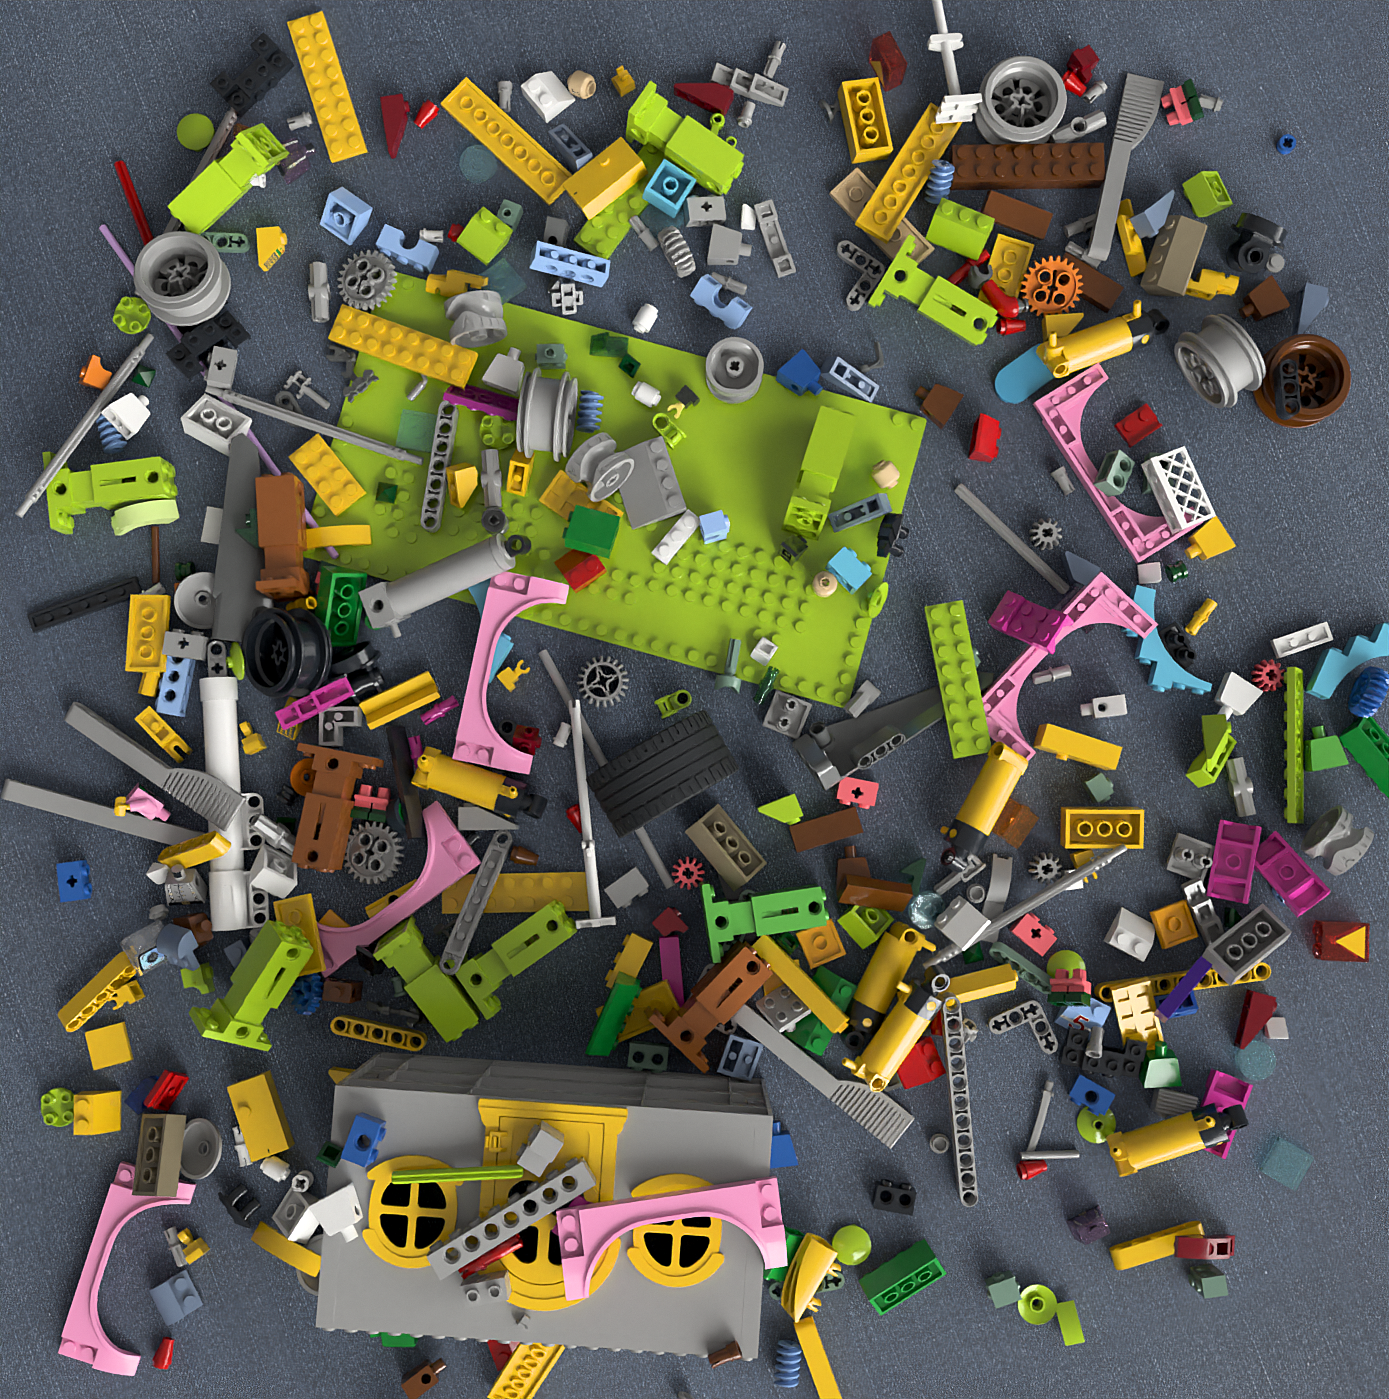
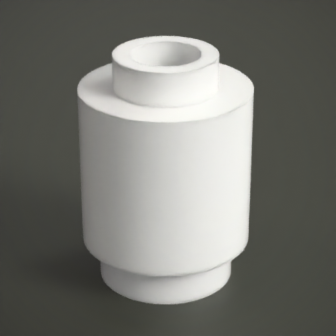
[632,303,658,334]
[632,381,661,408]
[260,1155,291,1182]

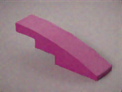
[275,677,354,730]
[659,935,684,1008]

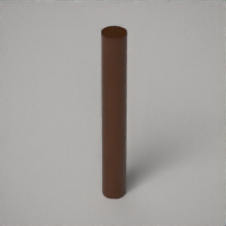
[151,526,160,584]

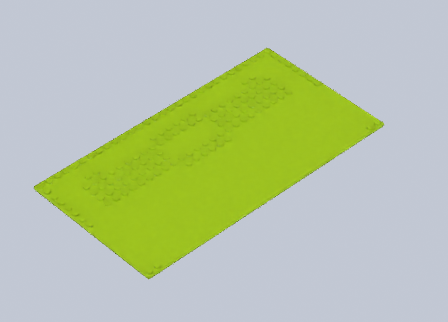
[303,272,927,708]

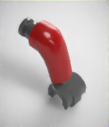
[967,265,1029,318]

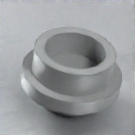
[1265,253,1285,273]
[966,884,986,903]
[149,904,169,921]
[929,1133,949,1154]

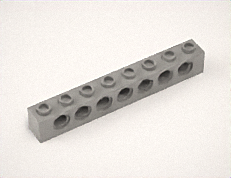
[427,1157,596,1280]

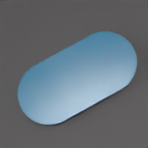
[994,343,1055,404]

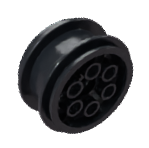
[242,608,332,698]

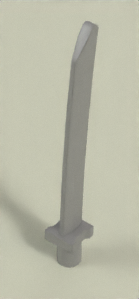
[1023,1080,1054,1161]

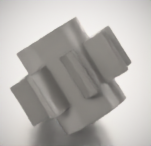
[956,1018,979,1043]

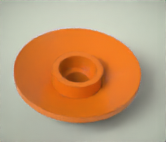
[290,758,317,796]

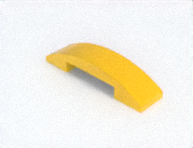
[306,525,372,550]
[251,1221,321,1277]

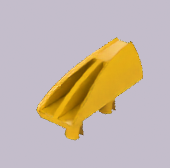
[781,1233,841,1323]

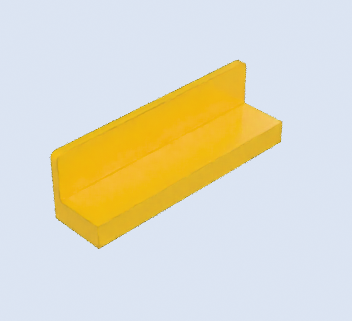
[359,671,440,730]

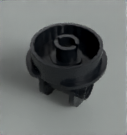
[1226,213,1288,273]
[327,641,385,704]

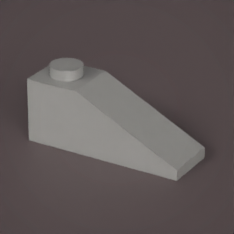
[458,803,519,830]

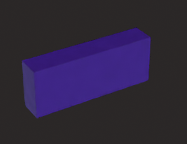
[1154,956,1212,1023]

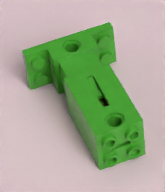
[699,881,829,963]

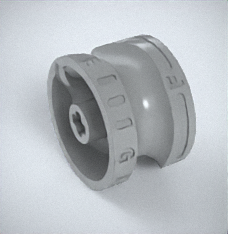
[443,290,508,348]
[706,337,764,404]
[565,432,634,502]
[1300,805,1374,876]

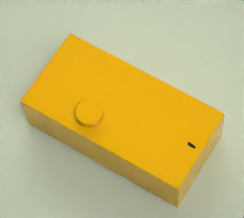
[837,77,893,164]
[562,137,648,220]
[1033,723,1122,770]
[1060,807,1144,849]
[227,1070,295,1162]

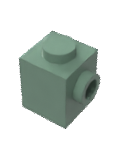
[496,199,523,233]
[1081,773,1114,804]

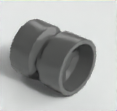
[481,507,509,536]

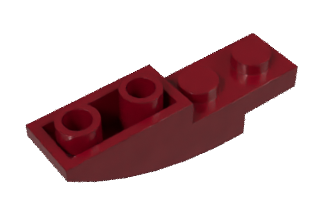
[1174,1234,1235,1259]

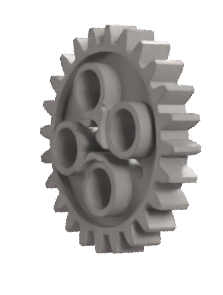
[337,250,397,311]
[344,821,404,884]

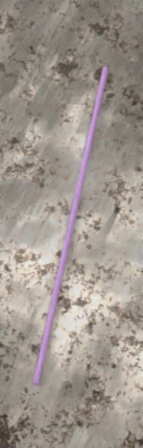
[99,225,339,559]

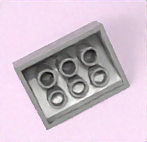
[619,436,687,530]

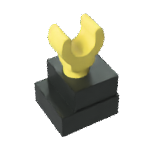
[667,385,700,419]

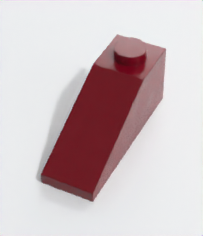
[674,83,734,117]
[380,94,410,159]
[1234,989,1277,1050]

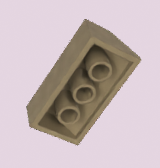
[1140,215,1208,297]
[685,804,767,891]
[132,1114,186,1197]

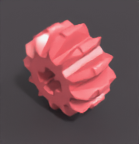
[1251,659,1285,692]
[672,856,705,890]

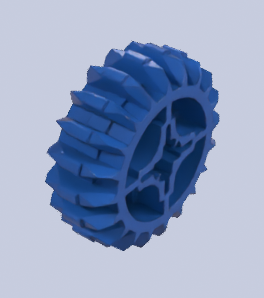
[1348,666,1389,718]

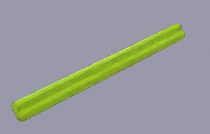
[391,1165,524,1184]

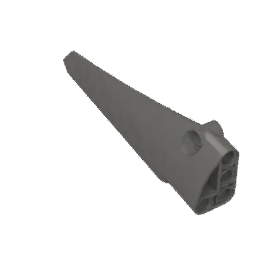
[211,433,274,644]
[791,671,994,791]

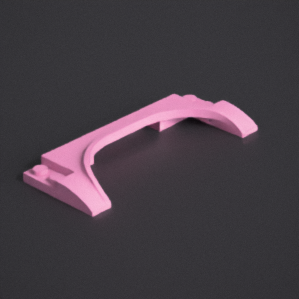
[1033,363,1203,564]
[452,571,569,774]
[981,572,1158,761]
[317,800,482,978]
[58,1161,196,1376]
[556,1176,787,1301]

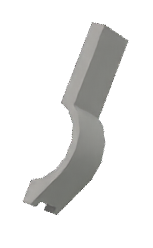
[981,854,1013,943]

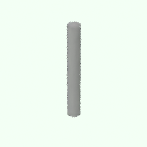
[1020,1150,1079,1160]

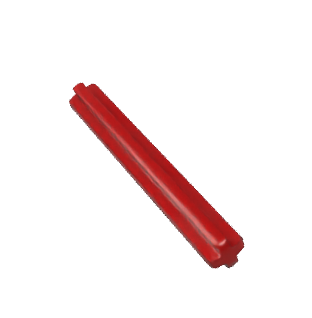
[114,160,153,246]

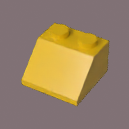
[74,1090,121,1135]

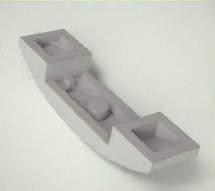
[754,199,796,278]

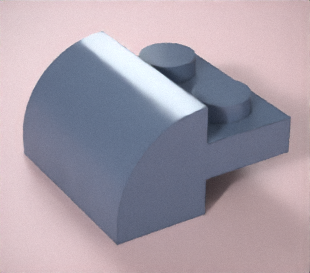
[157,923,200,971]
[716,1032,764,1081]
[148,1269,203,1326]

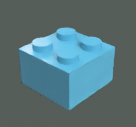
[642,159,697,218]
[825,546,872,595]

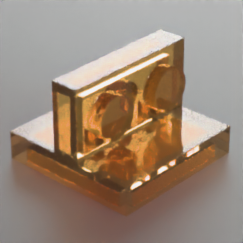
[991,797,1039,849]

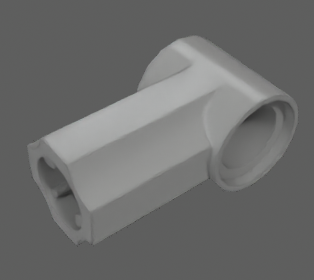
[844,680,881,719]

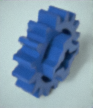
[291,973,324,1015]

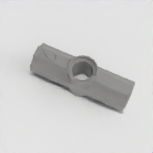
[1049,109,1107,143]
[308,262,331,323]
[481,449,502,509]
[1225,757,1256,817]
[249,812,296,856]

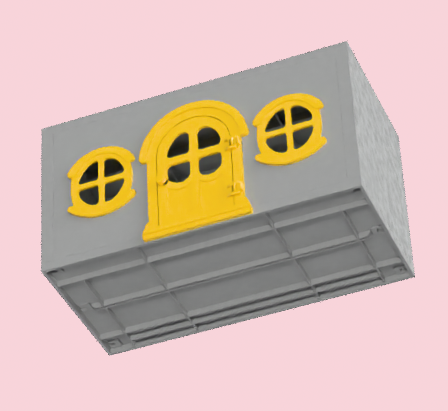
[316,1052,773,1361]

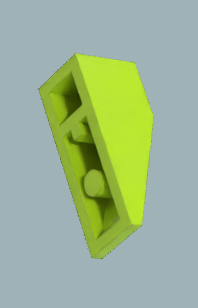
[1202,714,1231,772]
[1186,734,1237,788]

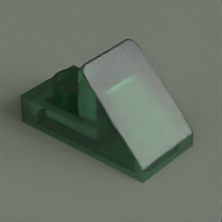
[589,332,629,358]
[234,508,260,550]
[898,857,927,896]

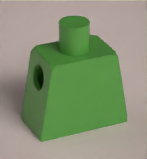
[1304,725,1348,772]

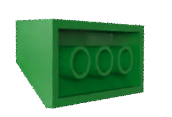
[315,566,368,647]
[1339,716,1389,798]
[783,965,858,1056]
[585,971,642,1056]
[859,1239,947,1316]

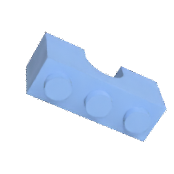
[376,224,439,273]
[690,274,753,329]
[699,510,730,545]

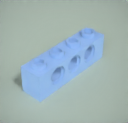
[529,241,610,287]
[155,642,196,717]

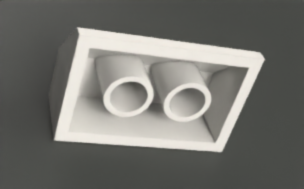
[181,394,252,457]

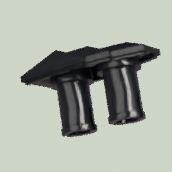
[877,513,909,558]
[1158,621,1197,669]
[218,1183,262,1228]

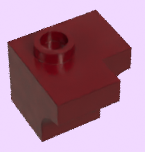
[1066,44,1100,86]
[651,906,688,937]

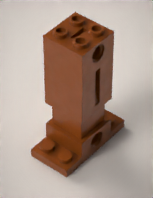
[255,472,315,603]
[291,743,384,873]
[644,940,773,1074]

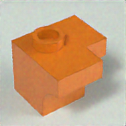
[78,355,112,391]

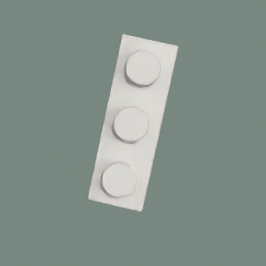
[651,509,700,565]
[1270,622,1333,659]

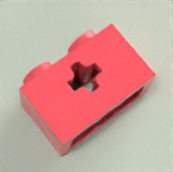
[835,777,879,809]
[1009,912,1057,957]

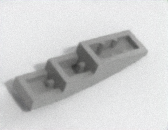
[709,63,789,107]
[1181,877,1225,947]

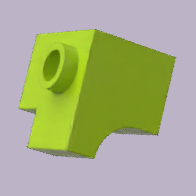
[180,962,215,994]

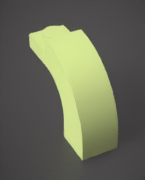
[111,500,179,536]

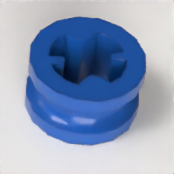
[1276,134,1296,154]

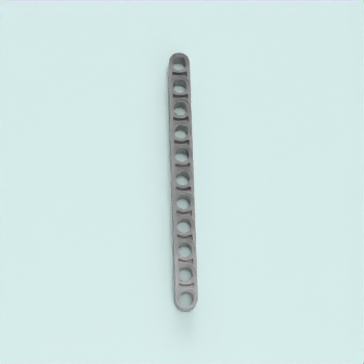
[0,779,206,845]
[940,992,978,1207]

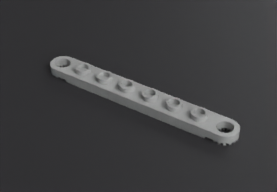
[439,830,513,975]

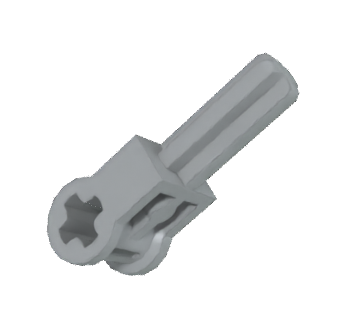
[933,854,986,896]

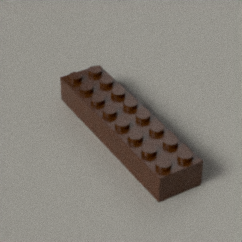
[949,143,1105,190]

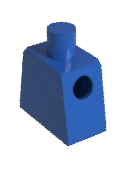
[776,349,823,396]
[770,1121,798,1169]

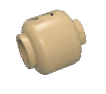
[567,70,596,99]
[871,460,900,489]
[812,571,837,597]

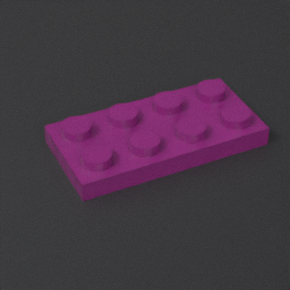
[443,384,519,421]

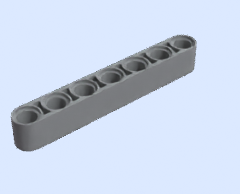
[421,400,459,533]

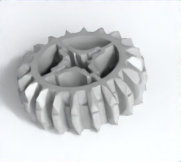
[658,226,696,278]
[577,656,629,708]

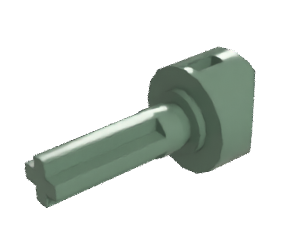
[714,638,742,694]

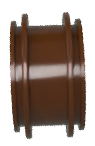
[1252,334,1351,428]

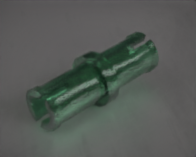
[753,666,780,705]

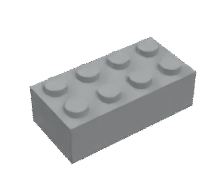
[1202,903,1292,986]

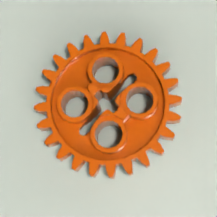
[1020,255,1083,317]

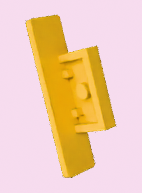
[1116,199,1147,277]

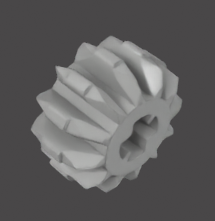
[1029,518,1062,550]
[1028,852,1062,885]

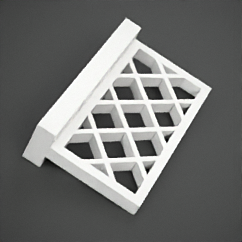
[1141,446,1216,534]

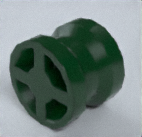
[1165,560,1188,583]
[175,561,196,581]

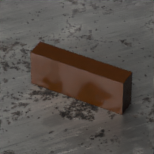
[980,190,1053,240]
[1052,252,1124,313]
[789,806,863,853]
[836,874,913,912]

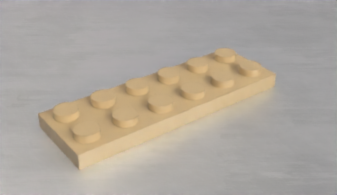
[829,167,934,265]

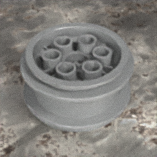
[974,56,1067,144]
[133,231,231,326]
[1174,314,1266,408]
[516,368,578,462]

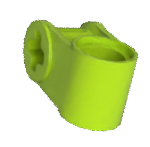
[652,413,687,450]
[654,690,692,719]

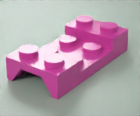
[988,590,1074,654]
[1206,819,1262,904]
[1254,831,1331,918]
[1200,1068,1253,1159]

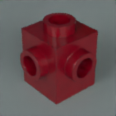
[512,724,542,755]

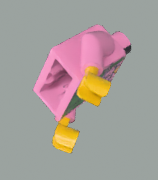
[114,782,171,822]

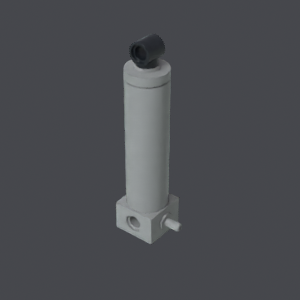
[358,533,531,638]

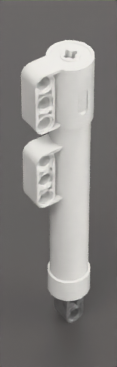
[199,641,269,931]

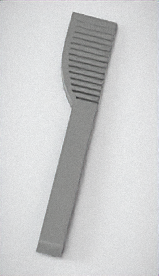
[1087,73,1164,261]
[64,702,246,832]
[731,1003,915,1149]

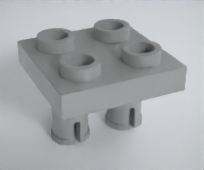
[762,690,812,739]
[1164,833,1215,883]
[756,983,811,1034]

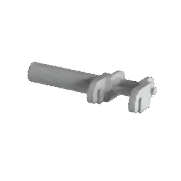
[283,370,330,409]

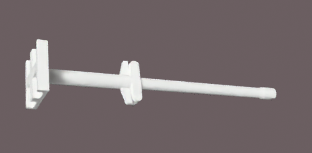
[927,0,982,124]
[568,700,616,929]

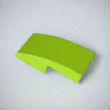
[1056,1300,1085,1346]

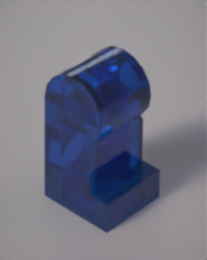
[124,1075,160,1115]

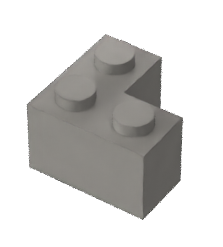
[319,707,362,747]
[516,1120,564,1177]

